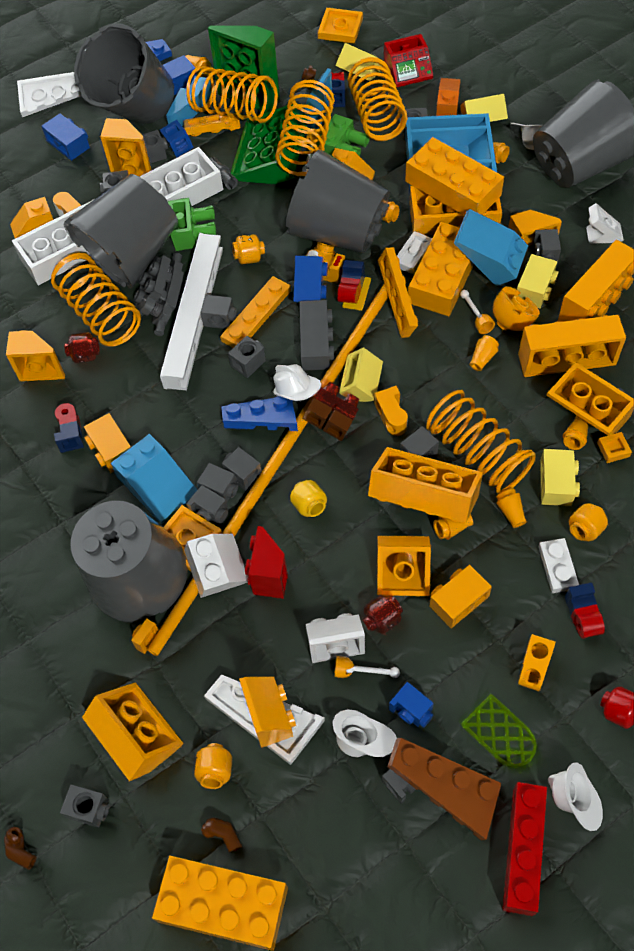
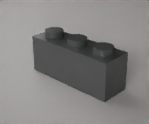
[300,300,334,370]

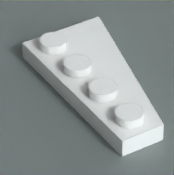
[17,72,81,117]
[204,675,325,765]

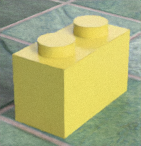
[517,254,559,309]
[540,449,580,506]

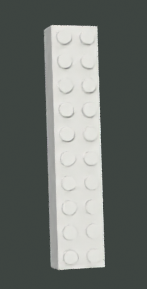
[12,147,223,285]

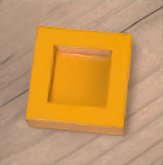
[597,432,632,463]
[131,619,159,654]

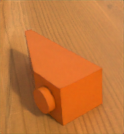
[436,78,460,116]

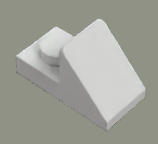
[586,203,624,244]

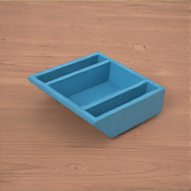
[405,113,497,188]

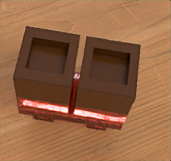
[302,382,359,441]

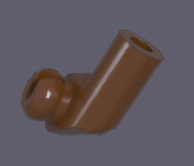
[201,817,242,853]
[4,827,37,870]

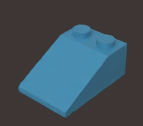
[454,209,528,286]
[111,434,197,524]

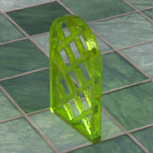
[461,694,537,768]

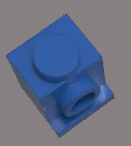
[160,120,194,158]
[389,682,434,728]

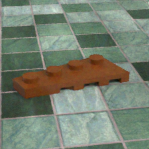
[387,738,501,840]

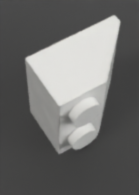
[184,534,248,598]
[306,613,365,663]

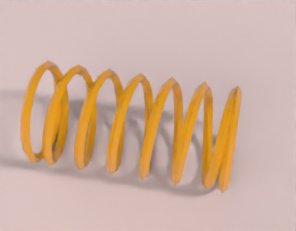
[347,57,408,141]
[186,66,278,123]
[275,80,335,176]
[51,252,141,347]
[426,390,536,494]

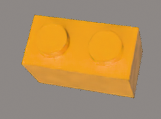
[84,413,131,473]
[429,565,492,629]

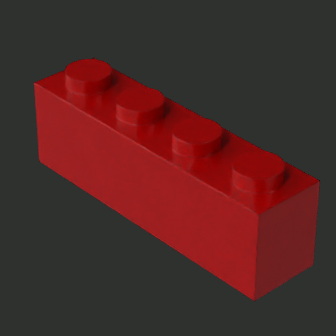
[503,782,547,916]

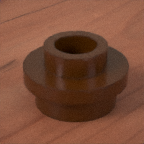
[301,65,317,84]

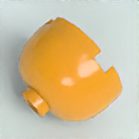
[493,286,540,331]

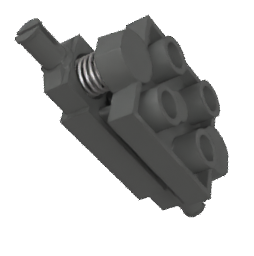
[133,253,184,336]

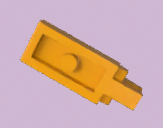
[184,114,241,136]

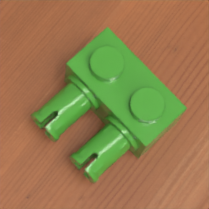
[316,114,370,156]
[168,198,217,251]

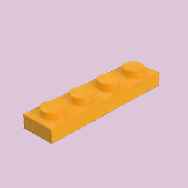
[378,247,418,338]
[220,276,291,348]

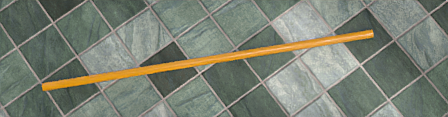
[147,283,389,656]

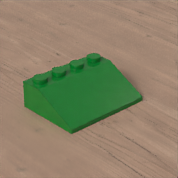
[208,26,280,113]
[231,104,308,184]

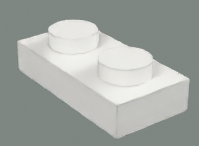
[397,231,432,274]
[538,538,579,593]

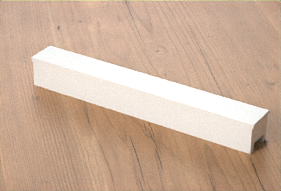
[160,233,223,391]

